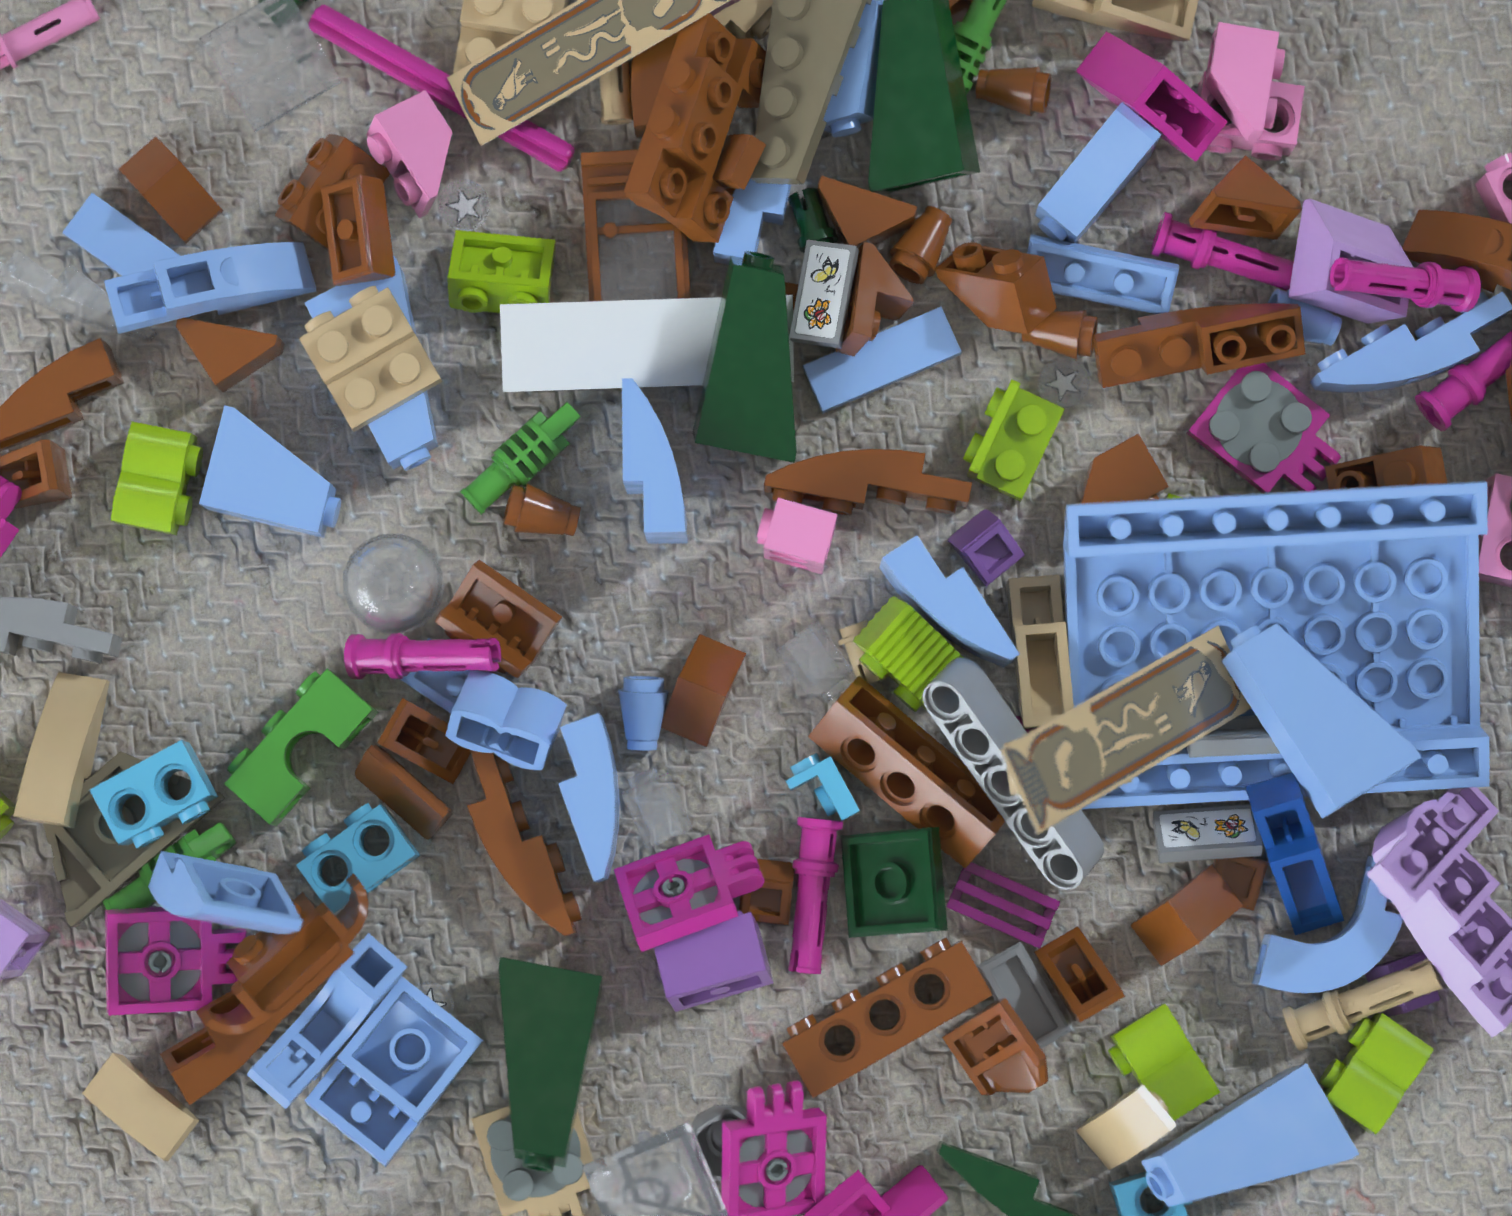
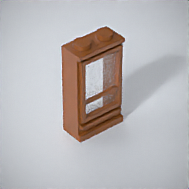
[580,149,691,301]

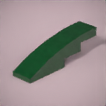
[936,1141,1080,1216]

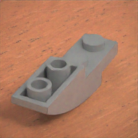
[0,597,123,664]

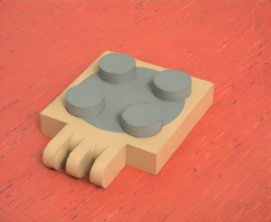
[471,1105,601,1216]

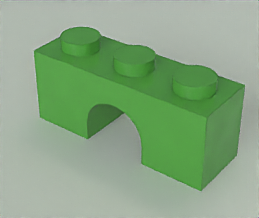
[224,669,378,826]

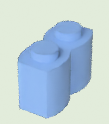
[445,670,567,770]

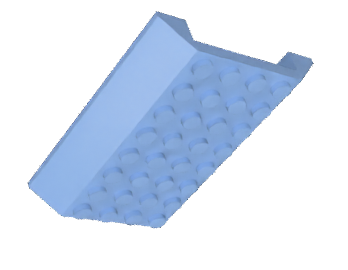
[1063,481,1490,809]

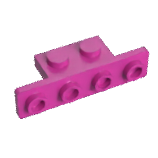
[803,1165,948,1216]

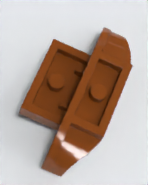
[199,873,369,1035]

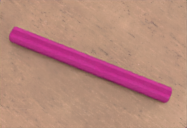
[308,5,575,172]

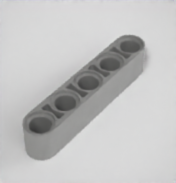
[923,658,1104,890]

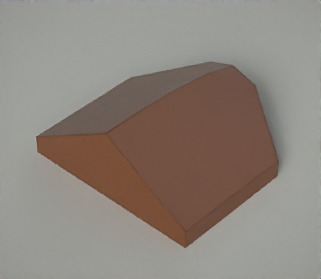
[942,998,1049,1095]

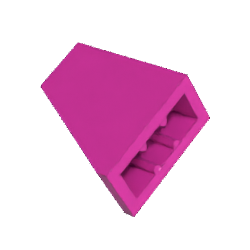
[1075,31,1228,162]

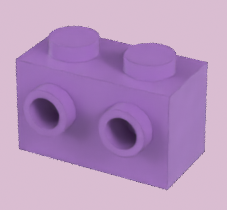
[654,911,774,1012]

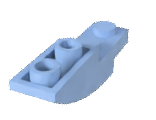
[104,242,316,334]
[1310,291,1512,393]

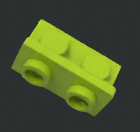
[447,230,556,313]
[962,379,1065,502]

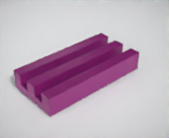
[946,862,1060,949]

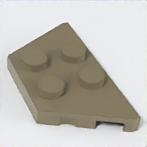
[43,751,225,927]

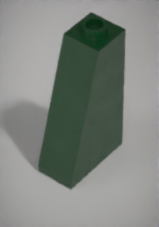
[868,0,980,194]
[692,251,797,463]
[498,957,602,1172]

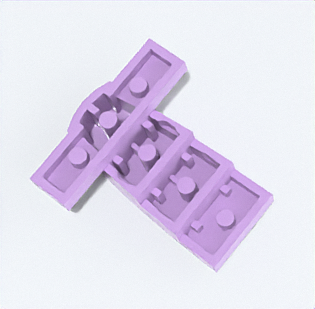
[1367,787,1512,1038]

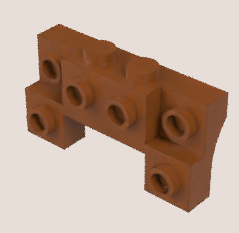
[623,13,766,243]

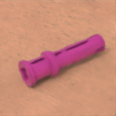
[1150,212,1294,290]
[1330,258,1481,312]
[1415,330,1512,431]
[344,633,501,679]
[788,817,843,974]

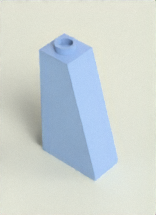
[304,256,438,471]
[1222,623,1421,819]
[1141,1063,1359,1207]

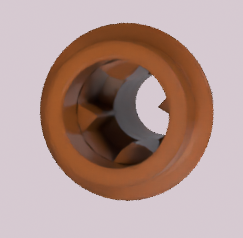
[976,67,1052,117]
[889,206,952,284]
[1022,310,1098,360]
[503,483,581,536]

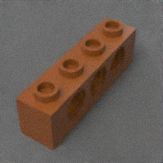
[808,676,1006,868]
[782,937,992,1098]

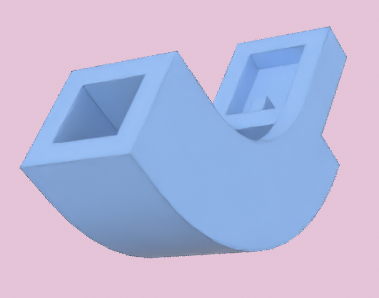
[1252,856,1403,993]
[247,933,407,1109]

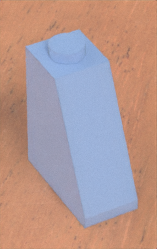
[823,0,885,137]
[1035,102,1161,243]
[199,405,341,538]

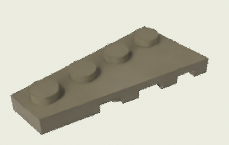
[750,0,872,184]

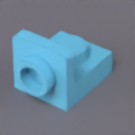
[786,753,860,821]

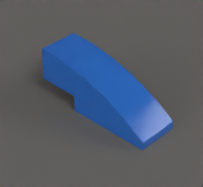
[1245,772,1345,935]

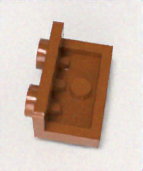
[275,134,390,252]
[435,560,562,678]

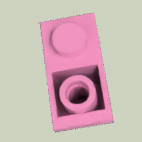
[1204,22,1285,143]
[366,90,452,218]

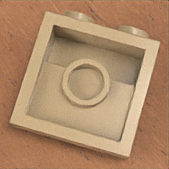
[453,0,569,74]
[299,286,443,432]

